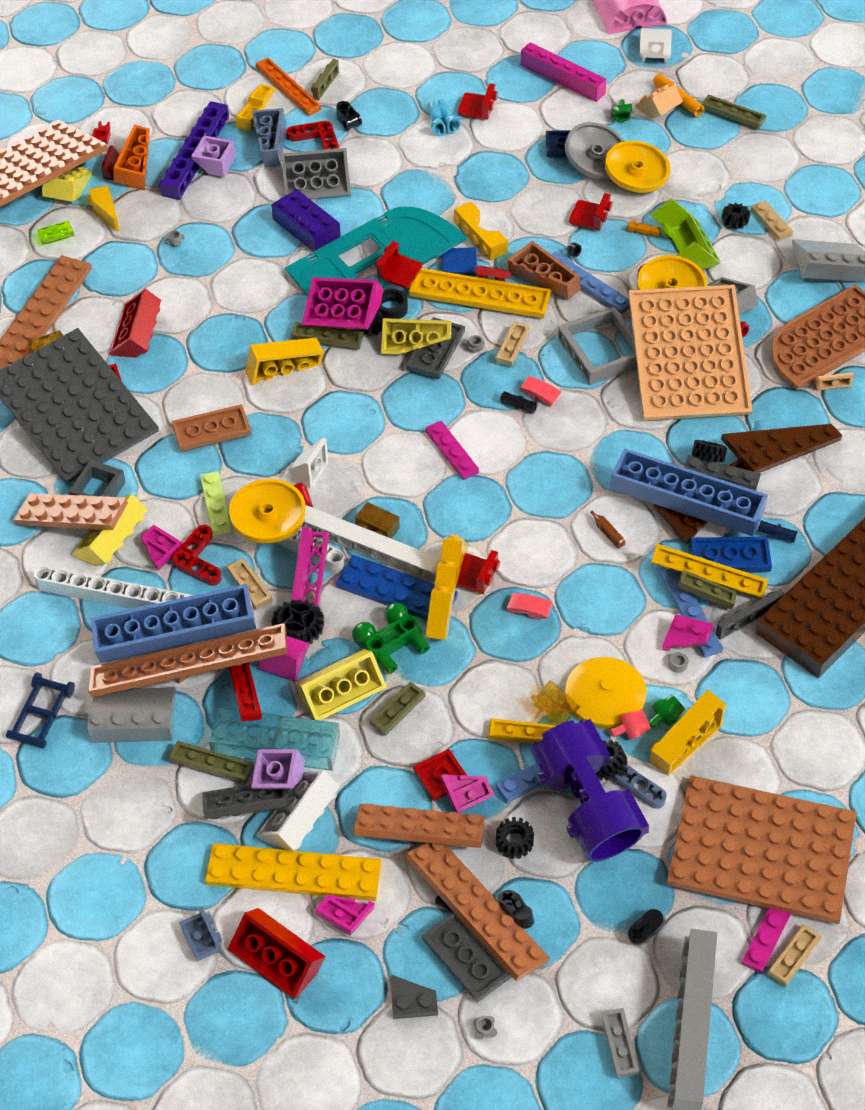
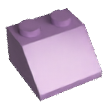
[192,136,236,177]
[251,749,305,789]

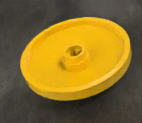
[605,141,671,193]
[637,255,707,290]
[229,479,306,543]
[565,657,646,729]

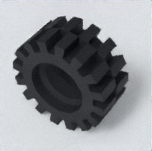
[691,440,728,463]
[596,740,628,780]
[496,817,534,859]

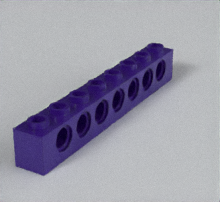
[159,101,229,200]

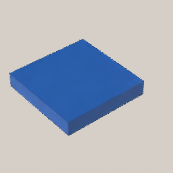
[442,247,478,276]

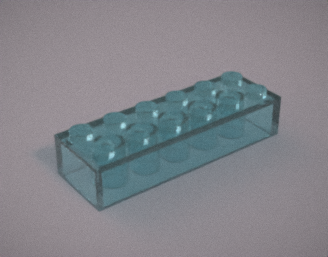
[209,707,340,771]

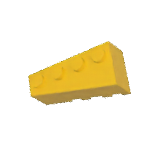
[245,338,324,385]
[650,689,726,776]

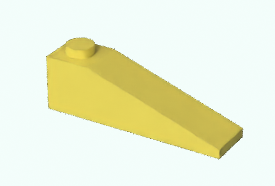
[381,318,452,355]

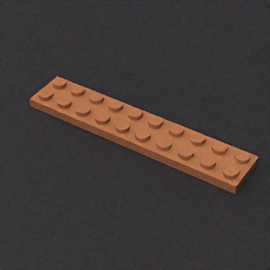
[0,255,92,369]
[89,623,288,698]

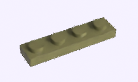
[701,94,766,129]
[291,322,364,350]
[169,740,254,784]

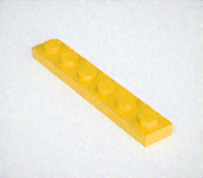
[651,544,769,599]

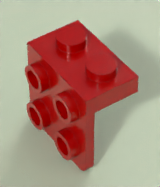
[458,83,498,120]
[569,193,613,231]
[375,241,423,289]
[457,550,500,595]

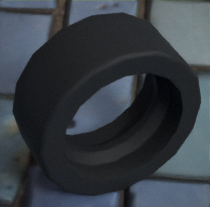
[378,288,408,319]

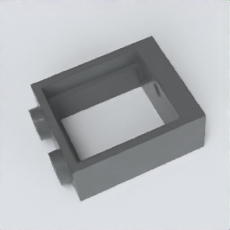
[69,460,126,497]

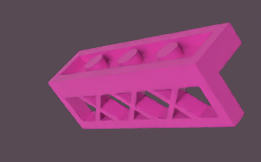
[291,527,329,607]

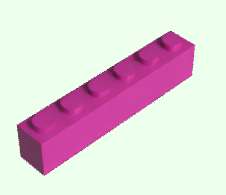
[520,42,607,102]

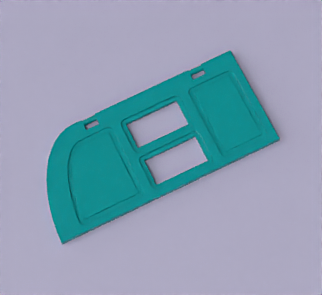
[285,206,467,296]

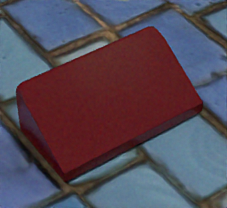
[101,145,120,180]

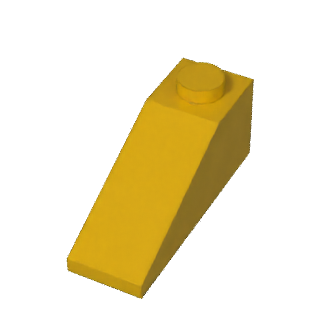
[87,185,119,231]

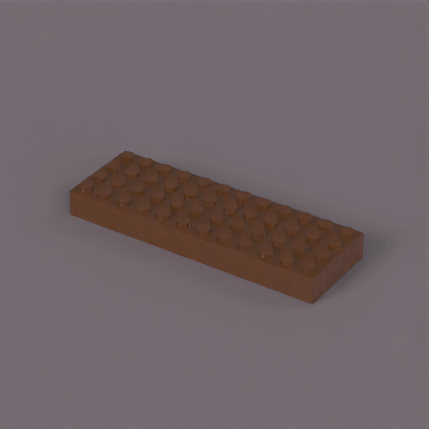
[755,518,865,678]

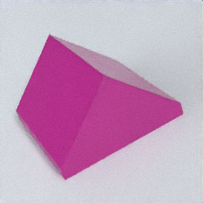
[259,636,309,681]

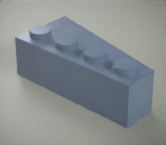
[252,108,287,167]

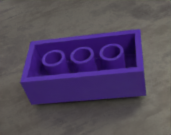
[271,189,341,252]

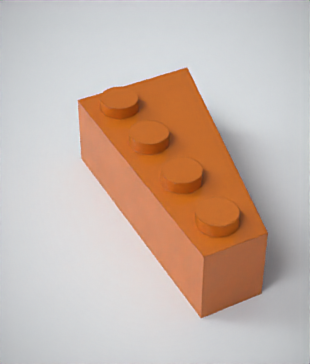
[113,125,150,190]

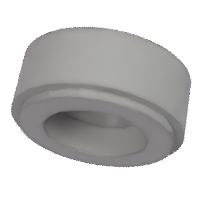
[668,652,689,673]

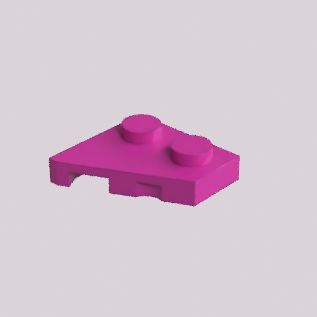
[141,524,182,570]
[662,614,713,651]
[440,774,495,813]

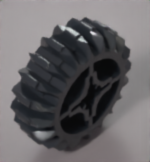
[271,599,325,644]

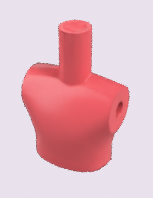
[611,710,651,740]

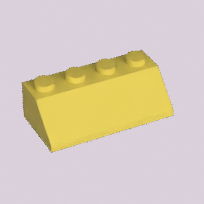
[71,494,148,566]
[294,649,387,722]

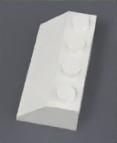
[255,770,340,851]

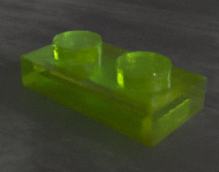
[37,220,74,245]

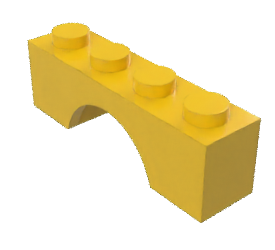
[453,201,508,260]

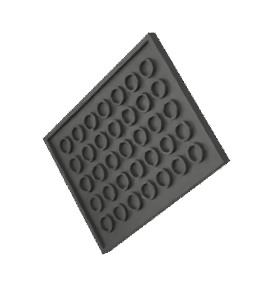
[0,328,159,484]

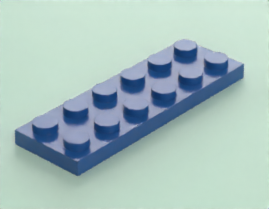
[336,555,458,620]

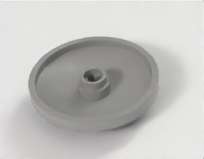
[565,122,624,179]

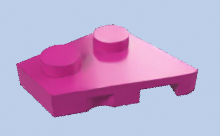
[315,895,375,936]

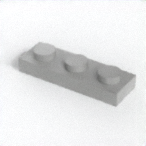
[601,1008,640,1079]

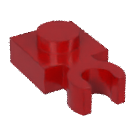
[92,121,111,145]

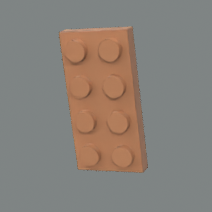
[172,404,252,452]

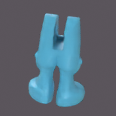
[428,98,461,136]

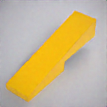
[236,84,275,131]

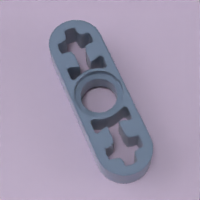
[613,765,667,809]

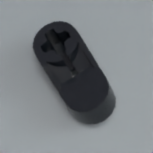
[498,890,535,929]
[628,909,665,945]

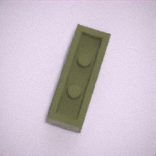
[311,59,339,101]
[678,570,737,609]
[370,682,426,736]

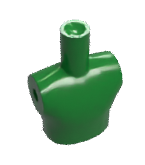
[612,99,632,122]
[648,694,685,728]

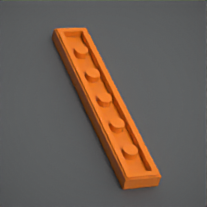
[256,57,322,116]

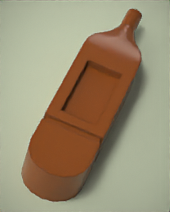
[590,510,626,549]

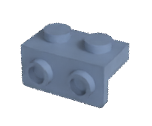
[179,906,222,962]

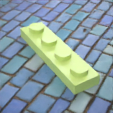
[200,471,232,536]

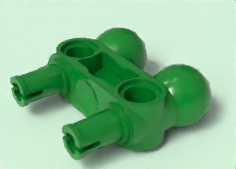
[352,602,430,674]

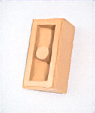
[814,373,854,390]

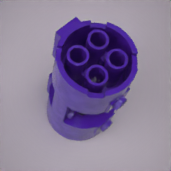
[530,719,649,862]

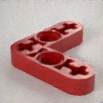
[286,121,339,150]
[173,525,222,586]

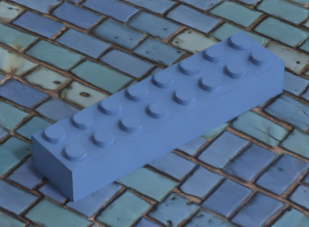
[610,448,768,536]
[91,584,256,663]

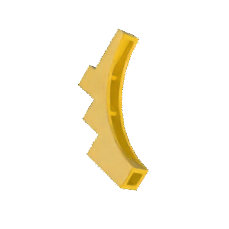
[426,534,469,640]

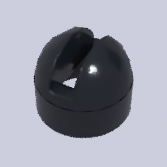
[567,242,582,257]

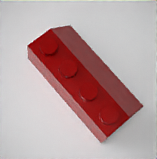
[109,288,161,358]
[227,908,326,999]

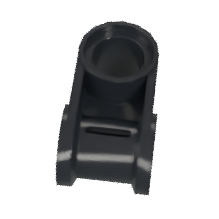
[336,101,362,131]

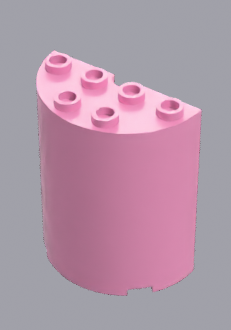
[592,0,667,34]

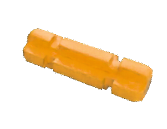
[628,221,661,237]

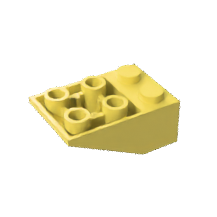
[42,167,93,202]

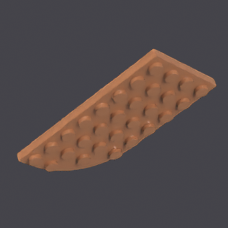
[772,284,865,391]

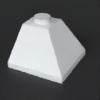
[289,438,328,488]

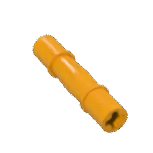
[653,73,704,117]

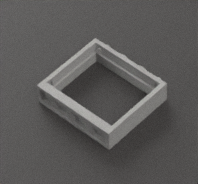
[558,307,637,385]

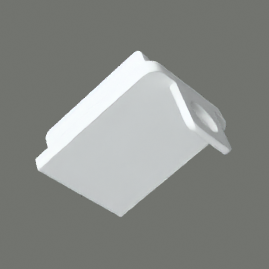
[639,28,672,63]

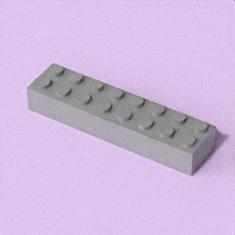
[667,929,717,1110]

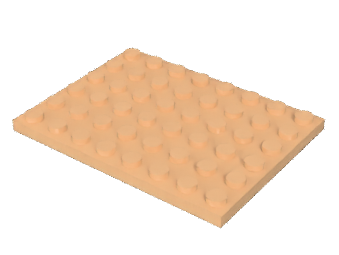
[629,285,753,421]

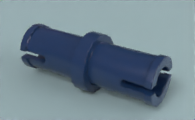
[757,520,798,543]

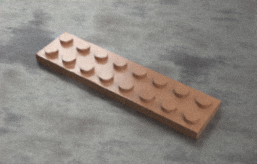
[405,843,550,981]

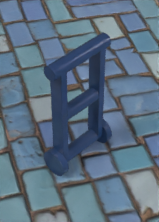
[6,672,75,748]

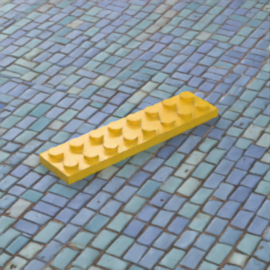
[409,268,551,318]
[205,843,382,901]

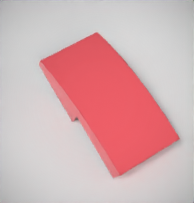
[519,376,561,407]
[507,593,553,619]

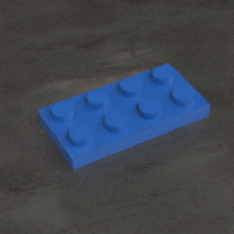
[691,536,772,572]

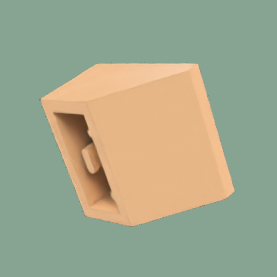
[635,84,683,119]

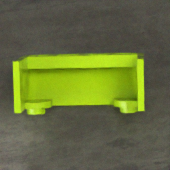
[650,198,720,269]

